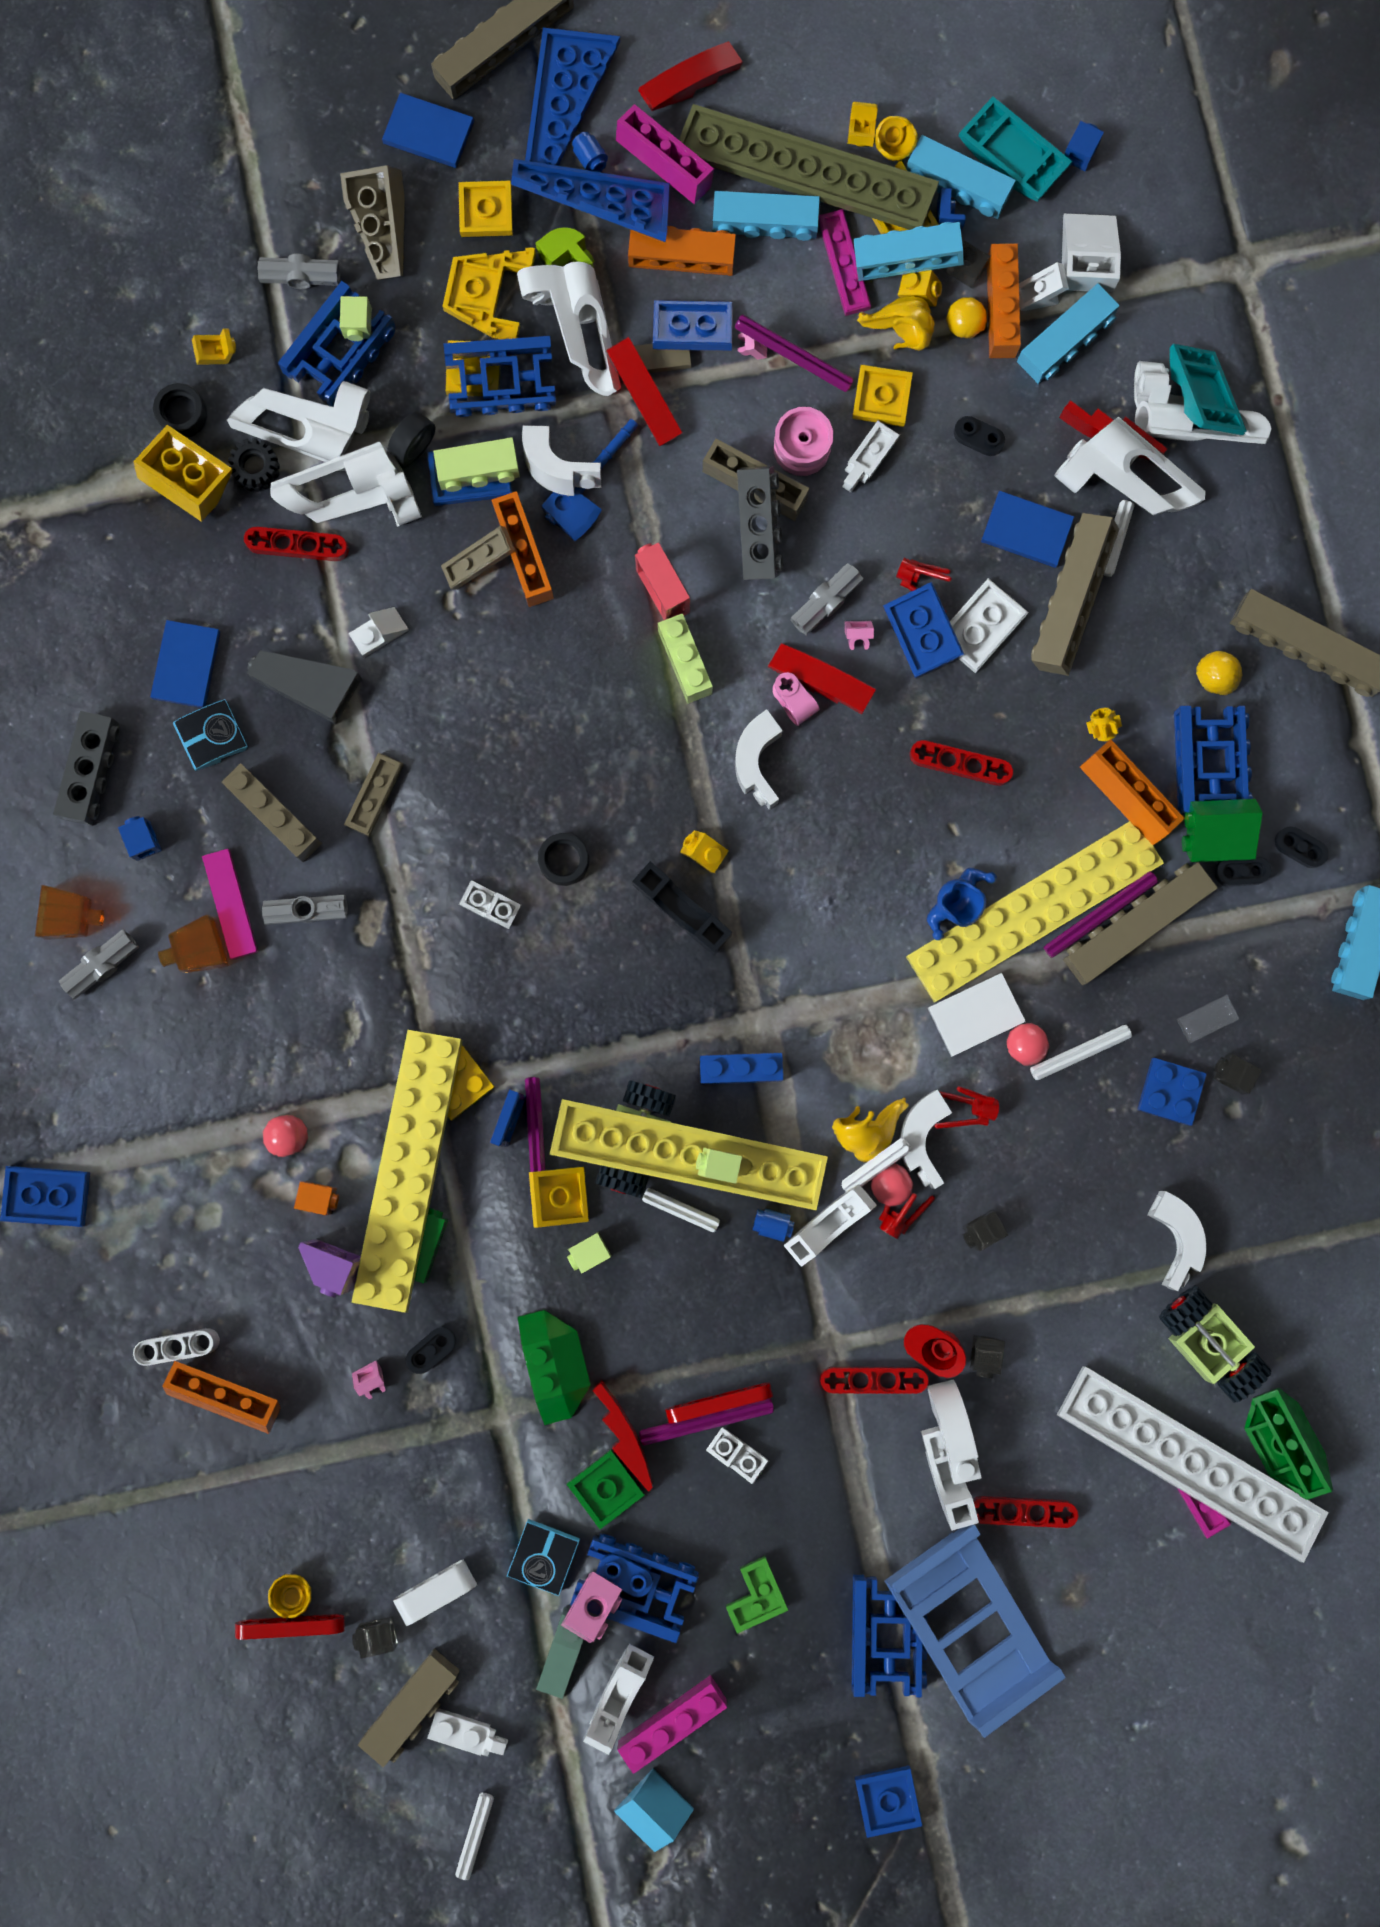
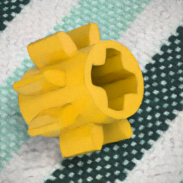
[1086,708,1122,741]

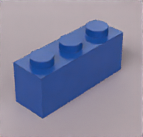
[700,1053,783,1084]

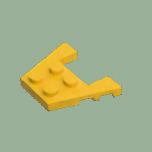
[442,248,536,340]

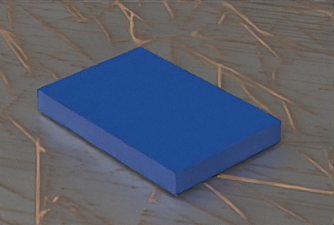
[382,93,474,168]
[653,300,732,351]
[428,451,512,506]
[981,491,1074,568]
[883,582,965,679]
[150,620,221,708]
[490,1089,526,1147]
[0,1166,90,1227]

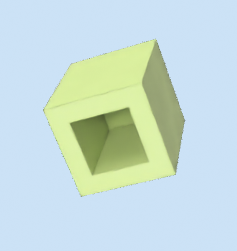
[340,296,372,341]
[696,1148,742,1184]
[567,1232,612,1273]

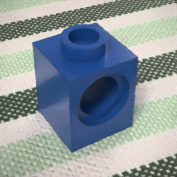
[1064,121,1104,171]
[118,816,162,861]

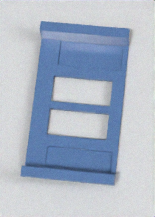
[884,1525,1066,1738]

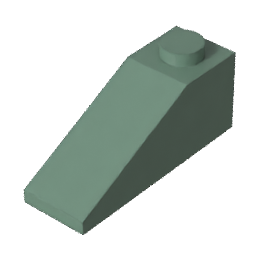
[536,1607,583,1699]

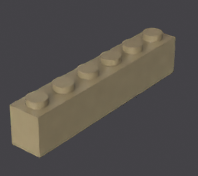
[431,0,574,100]
[1031,513,1119,676]
[1230,589,1380,697]
[1063,862,1217,985]

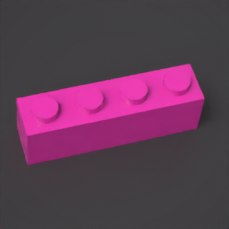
[616,104,714,204]
[617,1675,727,1774]

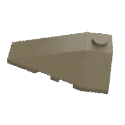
[340,165,405,280]

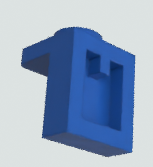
[936,188,966,231]

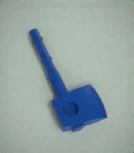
[542,419,638,541]

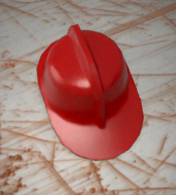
[904,1324,966,1378]

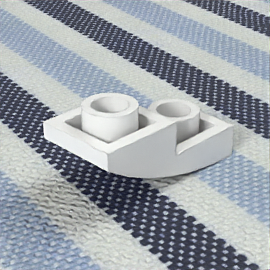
[458,880,521,929]
[706,1427,769,1484]

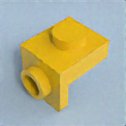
[847,102,878,147]
[898,270,942,307]
[192,328,236,365]
[680,830,728,873]

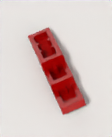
[638,41,743,111]
[606,337,682,446]
[1059,400,1167,460]
[768,643,876,715]
[592,1381,653,1492]

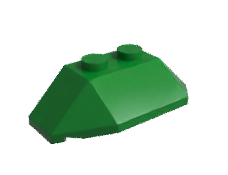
[517,1310,591,1425]
[1244,1388,1333,1500]

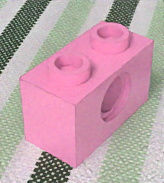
[561,1572,622,1643]

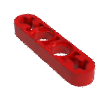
[244,527,349,561]
[910,740,1013,786]
[820,1367,928,1394]
[665,1382,773,1424]
[973,1496,1078,1528]
[235,1614,345,1640]

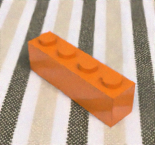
[628,226,736,276]
[987,244,1021,358]
[492,491,554,607]
[1080,739,1185,845]
[162,1361,281,1434]

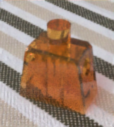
[35,885,104,940]
[158,915,229,973]

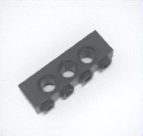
[737,466,784,580]
[53,711,120,826]

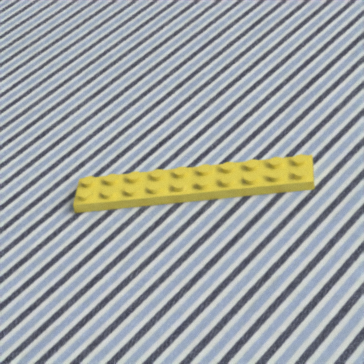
[906,821,1164,1003]
[351,1030,463,1313]
[550,1099,828,1210]

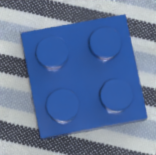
[1137,1058,1206,1126]
[855,1766,922,1838]

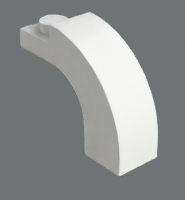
[522,425,602,496]
[735,710,783,810]
[900,1090,952,1189]
[784,1184,877,1267]
[1147,1191,1206,1291]
[927,1379,981,1485]
[921,1426,979,1531]
[583,1644,654,1755]

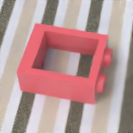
[635,542,690,620]

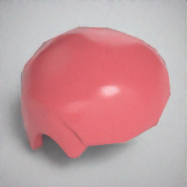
[1007,1023,1049,1066]
[263,1115,308,1157]
[871,1163,913,1207]

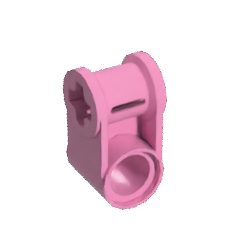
[772,672,820,726]

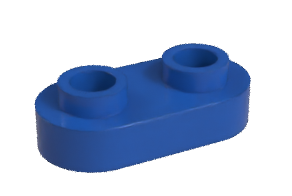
[599,1553,653,1597]

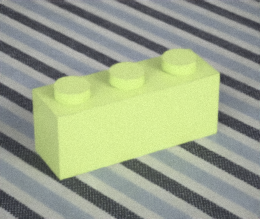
[433,437,520,492]
[658,613,713,704]

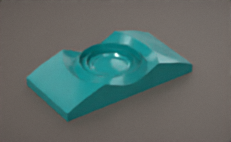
[958,96,1072,202]
[1170,343,1247,435]

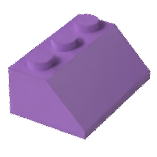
[298,1239,361,1298]

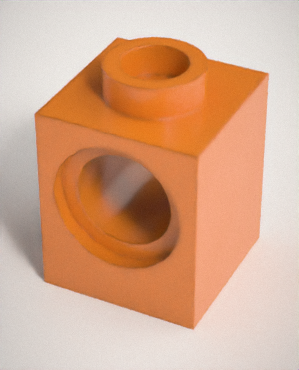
[294,1181,339,1215]

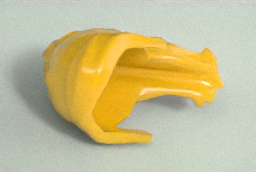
[857,296,935,351]
[832,1098,909,1162]

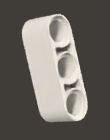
[133,1328,220,1366]
[393,1559,477,1626]

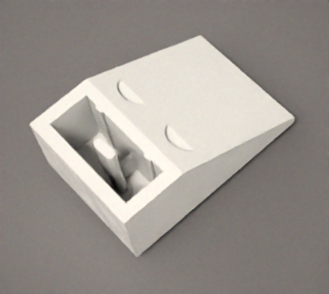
[1062,213,1121,293]

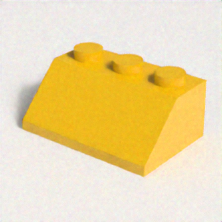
[133,425,232,522]

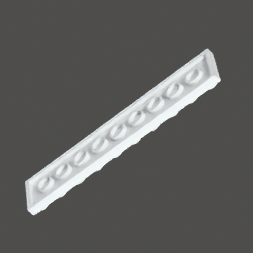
[1057,1366,1329,1563]

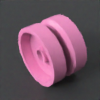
[774,407,833,476]

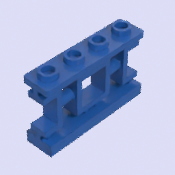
[278,281,396,407]
[443,336,556,417]
[1174,706,1253,817]
[570,1533,699,1643]
[852,1575,927,1698]

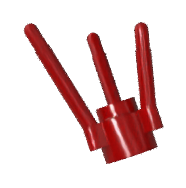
[896,558,952,612]
[934,1086,999,1129]
[879,1193,935,1239]

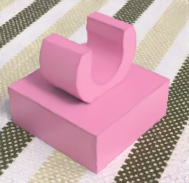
[737,333,767,360]
[845,621,874,650]
[352,1361,385,1399]

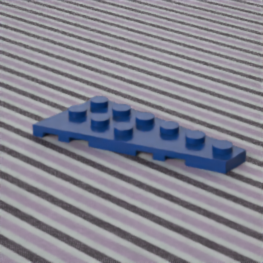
[525,27,620,166]
[511,159,670,242]

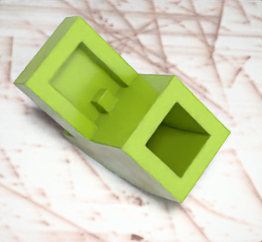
[536,227,595,268]

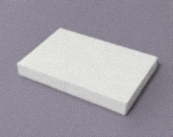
[950,578,1029,673]
[928,973,1026,1057]

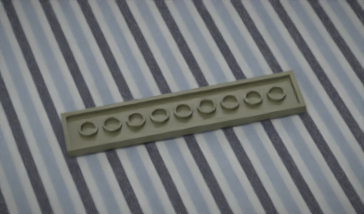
[679,104,939,230]

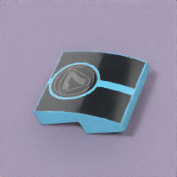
[173,699,248,771]
[507,1519,580,1596]

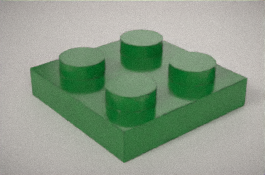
[566,1449,645,1529]

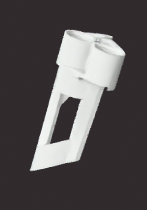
[517,262,621,396]
[1134,361,1271,444]
[227,381,371,462]
[1054,417,1205,516]
[270,442,422,527]

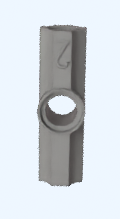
[257,254,341,289]
[790,563,863,636]
[262,895,348,925]
[59,929,139,999]

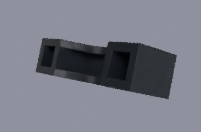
[632,861,733,956]

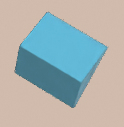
[614,1768,694,1852]

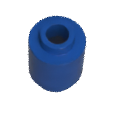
[572,132,608,172]
[752,1208,795,1242]

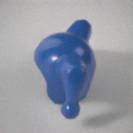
[927,868,997,941]

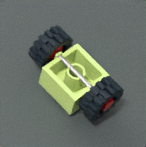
[595,1080,676,1198]
[1159,1286,1272,1403]

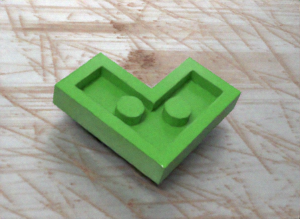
[726,1556,788,1634]

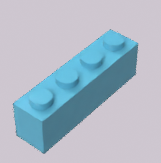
[906,135,1016,219]
[713,191,819,241]
[854,222,964,281]
[1017,283,1120,384]
[1331,885,1380,1000]

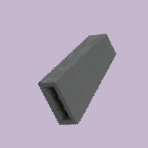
[247,650,362,724]

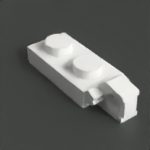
[842,421,900,492]
[427,1708,508,1756]

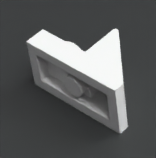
[1019,262,1069,311]
[348,607,409,658]

